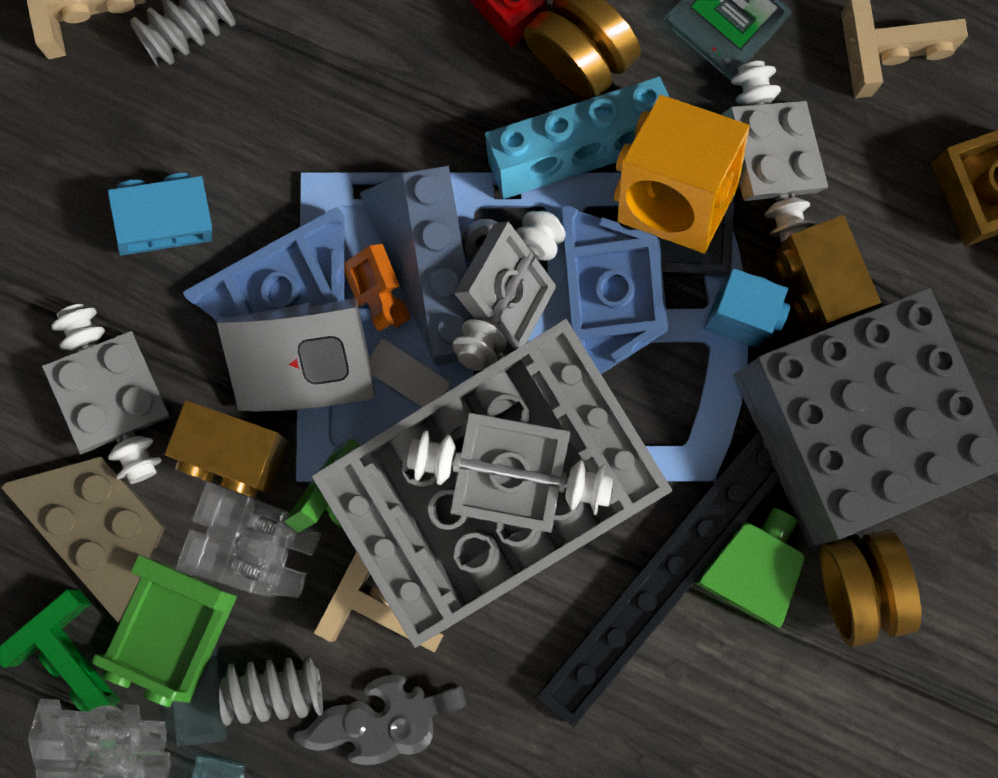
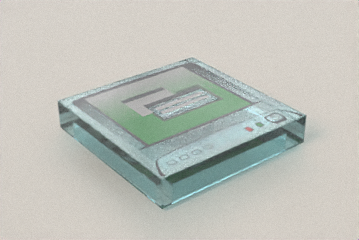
[664,0,792,80]

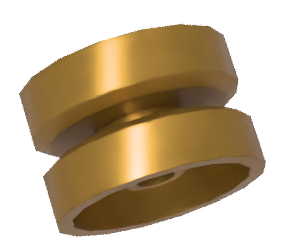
[524,0,641,101]
[820,529,921,647]

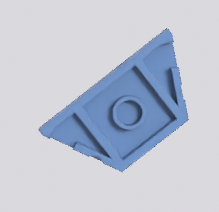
[562,206,668,374]
[183,207,345,321]

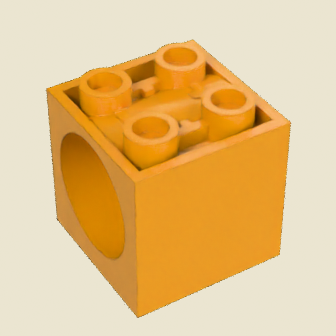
[614,94,750,254]

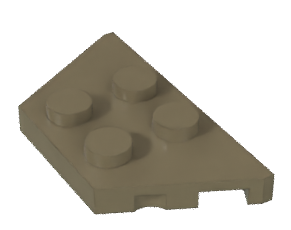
[1,457,165,623]

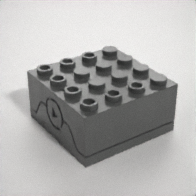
[733,288,998,547]

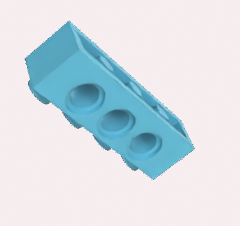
[485,76,669,199]

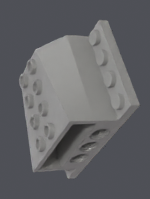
[312,319,673,648]

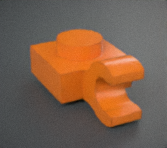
[344,243,410,331]

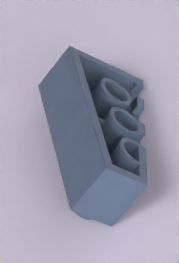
[360,166,474,365]

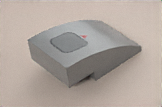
[217,298,375,411]

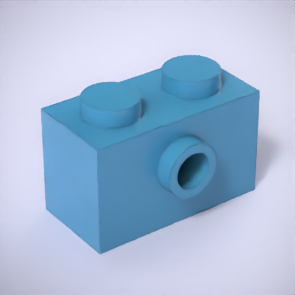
[108,173,213,256]
[704,268,790,348]

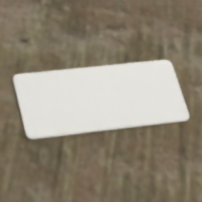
[369,339,450,408]

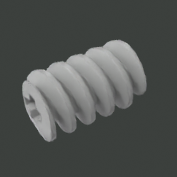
[130,0,236,67]
[219,655,323,726]

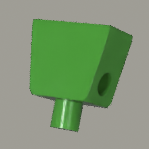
[694,508,805,628]

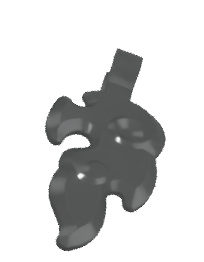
[294,675,467,765]

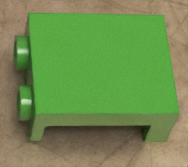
[91,555,237,707]

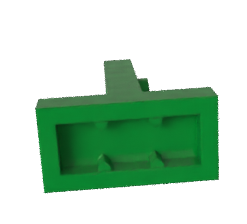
[0,590,121,717]

